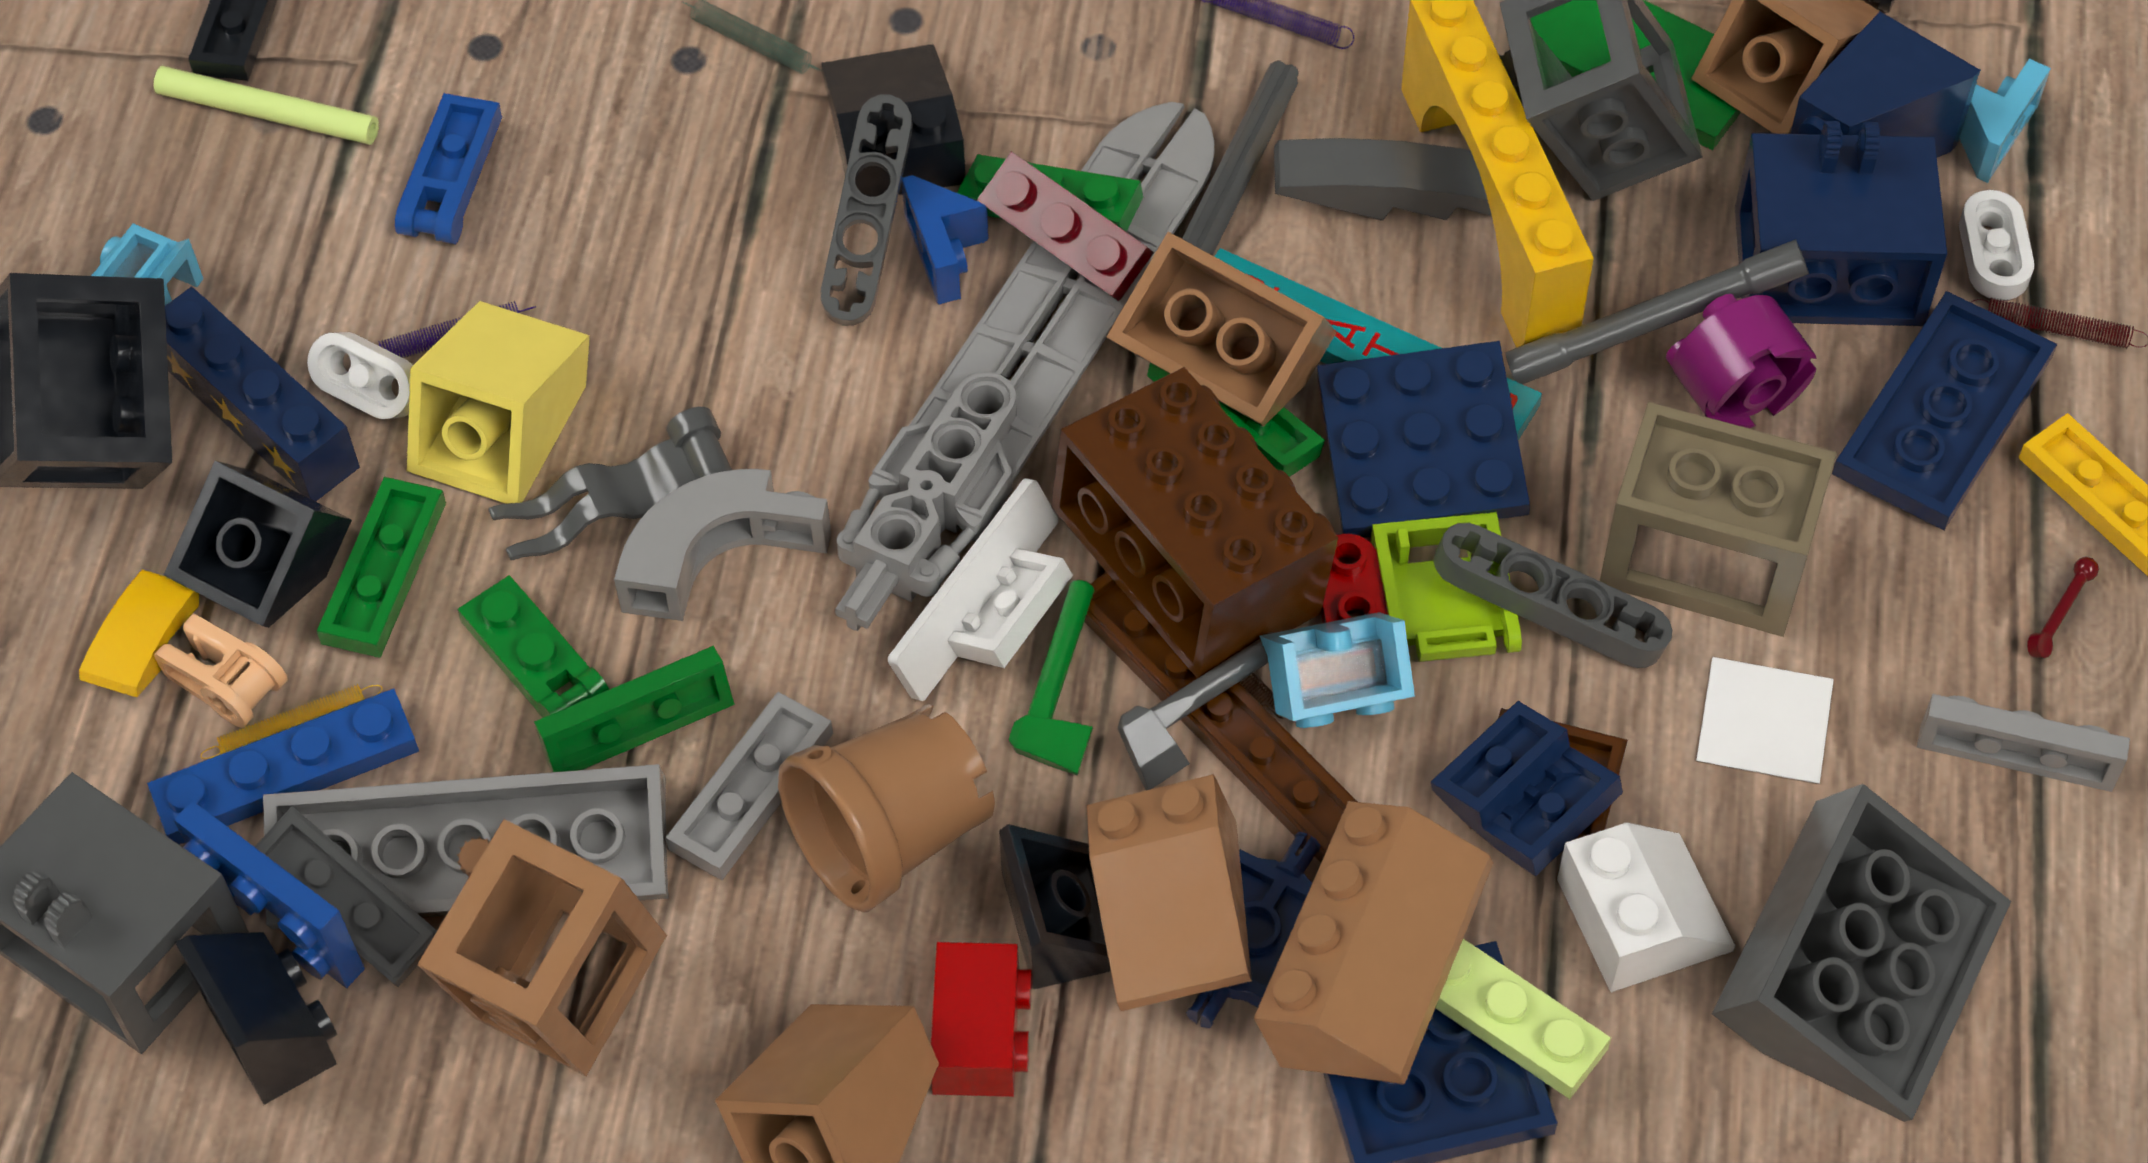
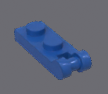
[395,93,502,244]

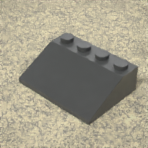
[1712,784,2011,1122]

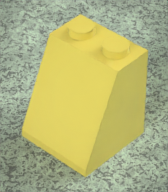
[407,301,590,504]

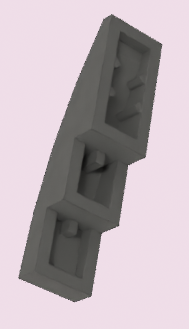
[1274,138,1492,221]

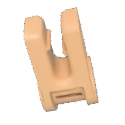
[154,614,288,728]

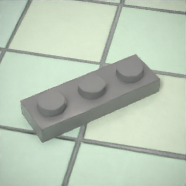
[665,692,833,880]
[1917,694,2130,792]

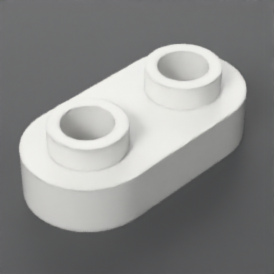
[1959,190,2034,300]
[307,332,413,419]

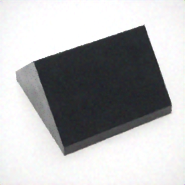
[999,824,1111,990]

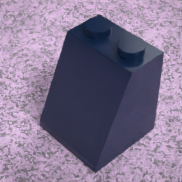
[1790,12,1980,158]

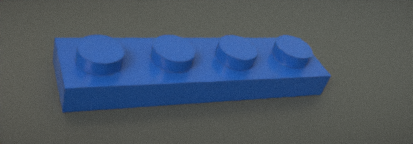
[147,688,419,845]

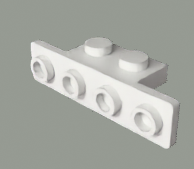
[888,478,1073,701]

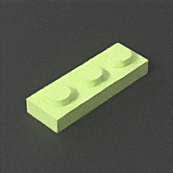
[1435,939,1611,1099]

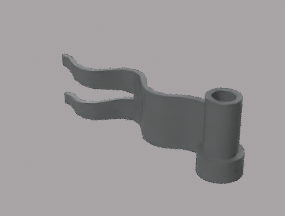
[488,407,732,560]

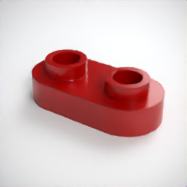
[1321,534,1388,654]

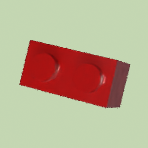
[931,942,1032,1097]

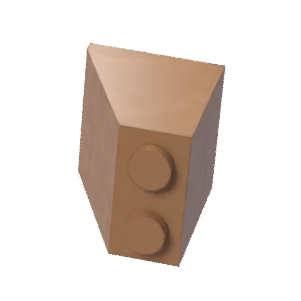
[1691,0,1880,134]
[715,1004,939,1163]

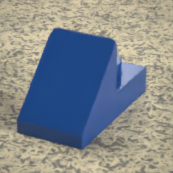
[902,175,989,305]

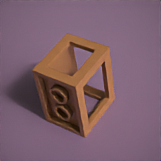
[417,819,667,1076]

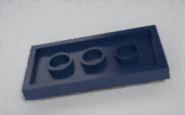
[1832,291,2057,531]

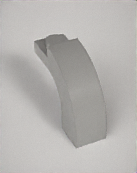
[614,469,832,621]

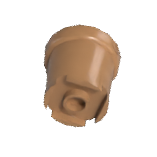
[778,704,995,913]

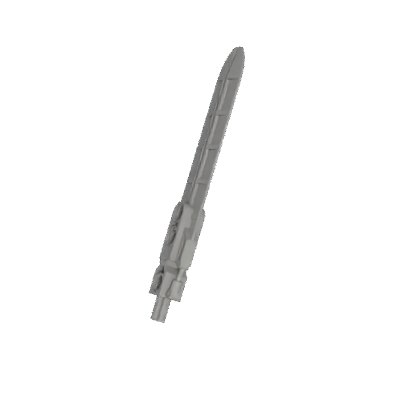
[835,102,1214,631]

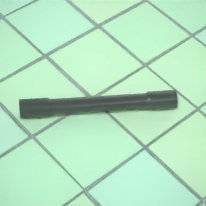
[1505,239,1809,384]

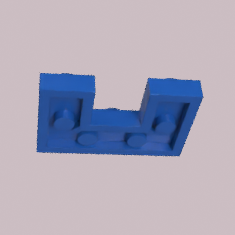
[173,800,365,988]

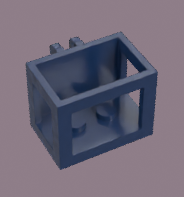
[1735,121,1947,326]

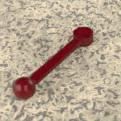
[2027,557,2099,658]

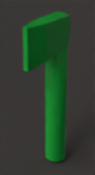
[1008,580,1094,776]

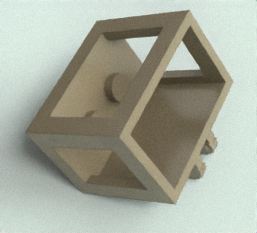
[1600,401,1837,637]

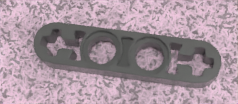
[821,94,912,326]
[1433,523,1673,668]

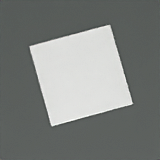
[1696,657,1834,784]

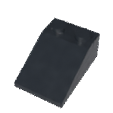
[821,44,966,197]

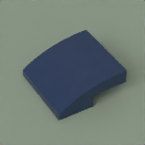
[1431,701,1623,876]

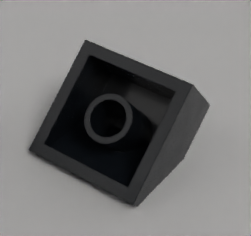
[164,461,352,628]
[175,932,338,1105]

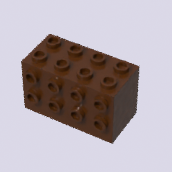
[1051,367,1338,678]

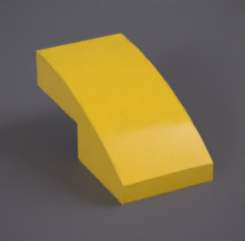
[79,569,199,698]

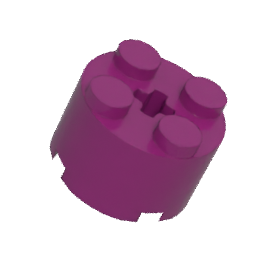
[1666,294,1817,428]

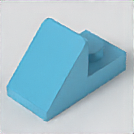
[1959,59,2051,183]

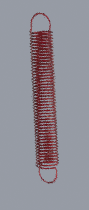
[1971,297,2148,349]

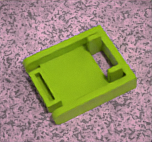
[1371,512,1522,662]

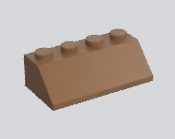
[1254,801,1493,1084]

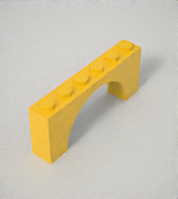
[1401,0,1594,348]

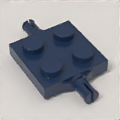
[1186,832,1321,1028]

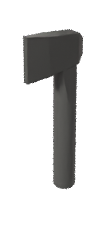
[1117,632,1273,790]

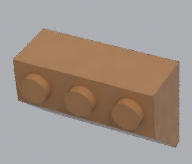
[1106,232,1337,426]

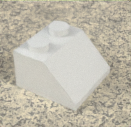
[1557,823,1735,992]

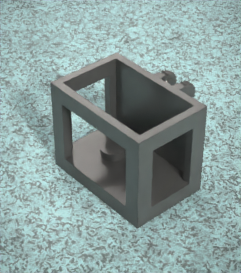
[1499,0,1703,201]
[0,772,249,1055]

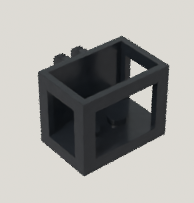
[0,273,172,489]

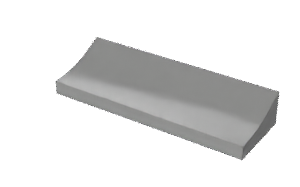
[263,764,669,929]

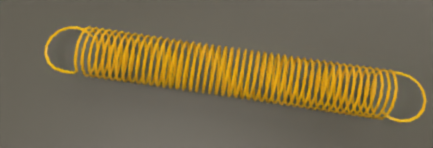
[200,684,383,759]

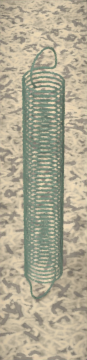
[681,0,822,74]

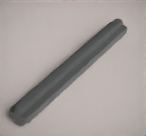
[1182,60,1299,255]

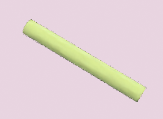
[153,66,379,145]

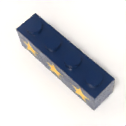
[165,286,360,501]

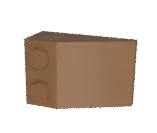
[1086,774,1252,1011]

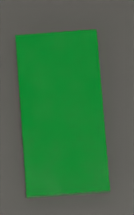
[1530,0,1741,151]

